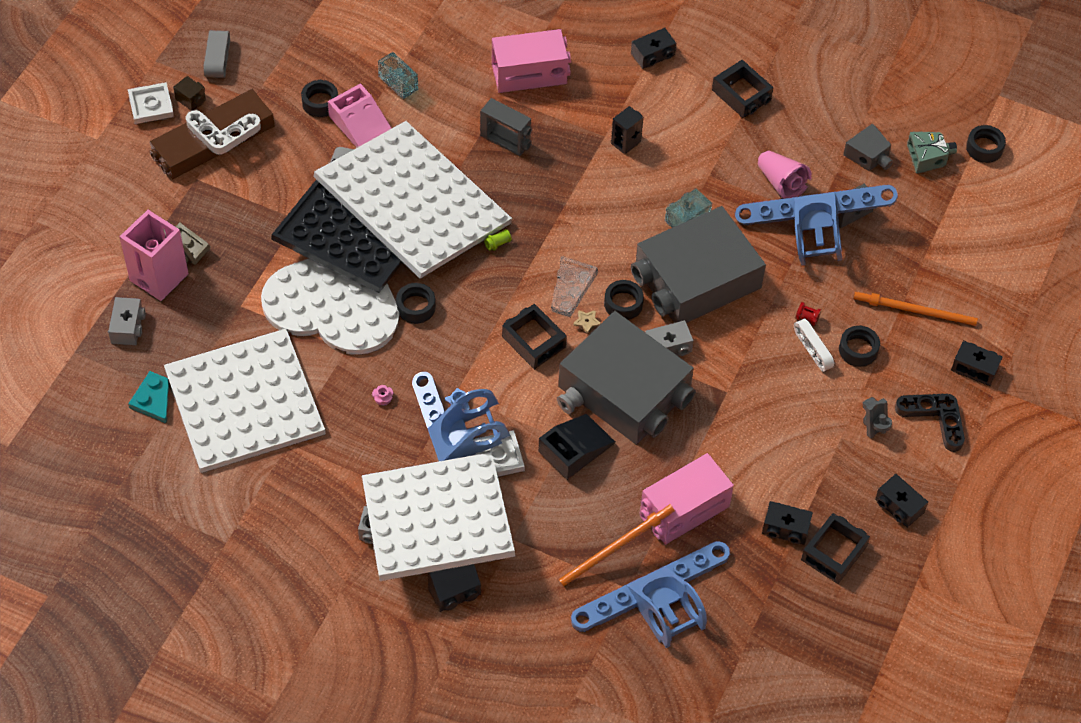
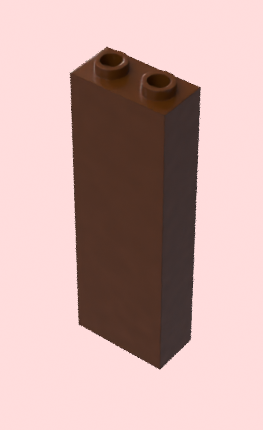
[149,89,275,180]

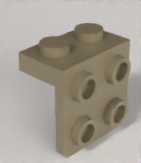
[164,222,211,265]

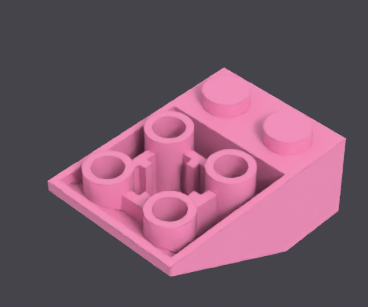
[328,84,392,148]

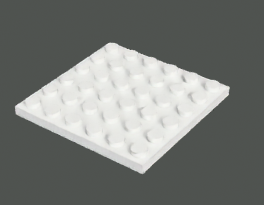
[164,329,326,473]
[362,452,515,581]

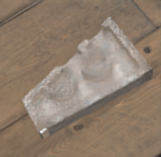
[551,256,598,317]

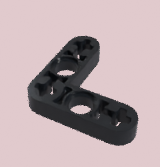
[895,393,965,452]

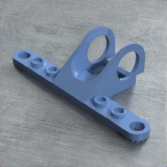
[735,185,898,265]
[412,372,510,461]
[571,542,730,648]

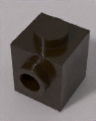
[173,76,206,111]

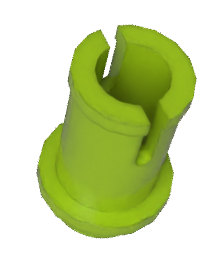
[484,229,512,251]

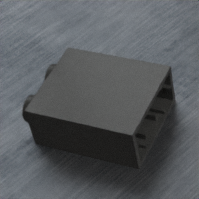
[631,206,766,323]
[558,311,696,445]

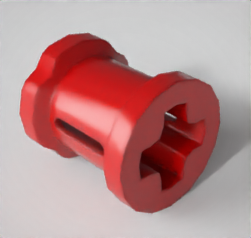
[795,302,822,327]

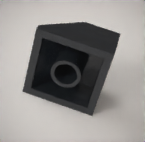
[428,564,481,612]

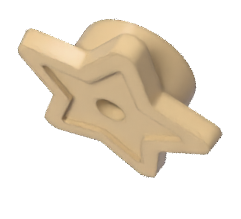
[573,310,600,333]

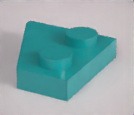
[128,371,169,423]

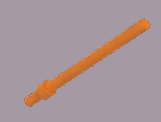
[853,291,978,326]
[559,504,675,586]

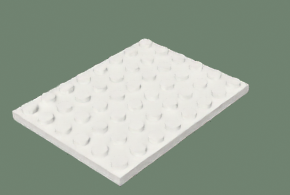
[314,121,512,278]

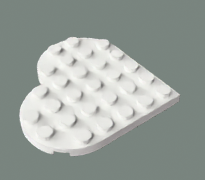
[261,259,399,355]

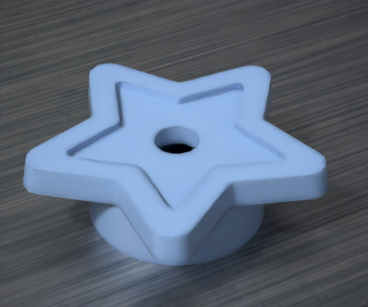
[445,388,471,410]

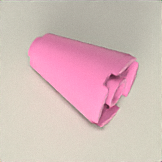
[758,151,812,199]

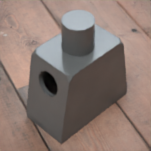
[843,124,893,170]

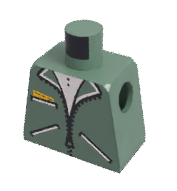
[907,132,957,174]

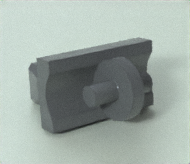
[863,397,892,439]

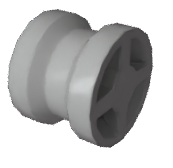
[557,387,584,414]

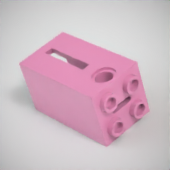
[492,29,571,93]
[120,210,188,301]
[639,453,734,545]

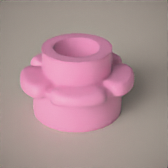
[372,385,393,405]

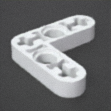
[186,110,261,154]

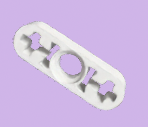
[794,319,834,372]

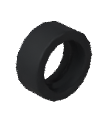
[301,80,338,117]
[966,125,1006,163]
[604,280,644,320]
[396,283,436,324]
[839,325,880,367]

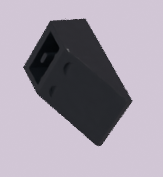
[538,414,616,480]

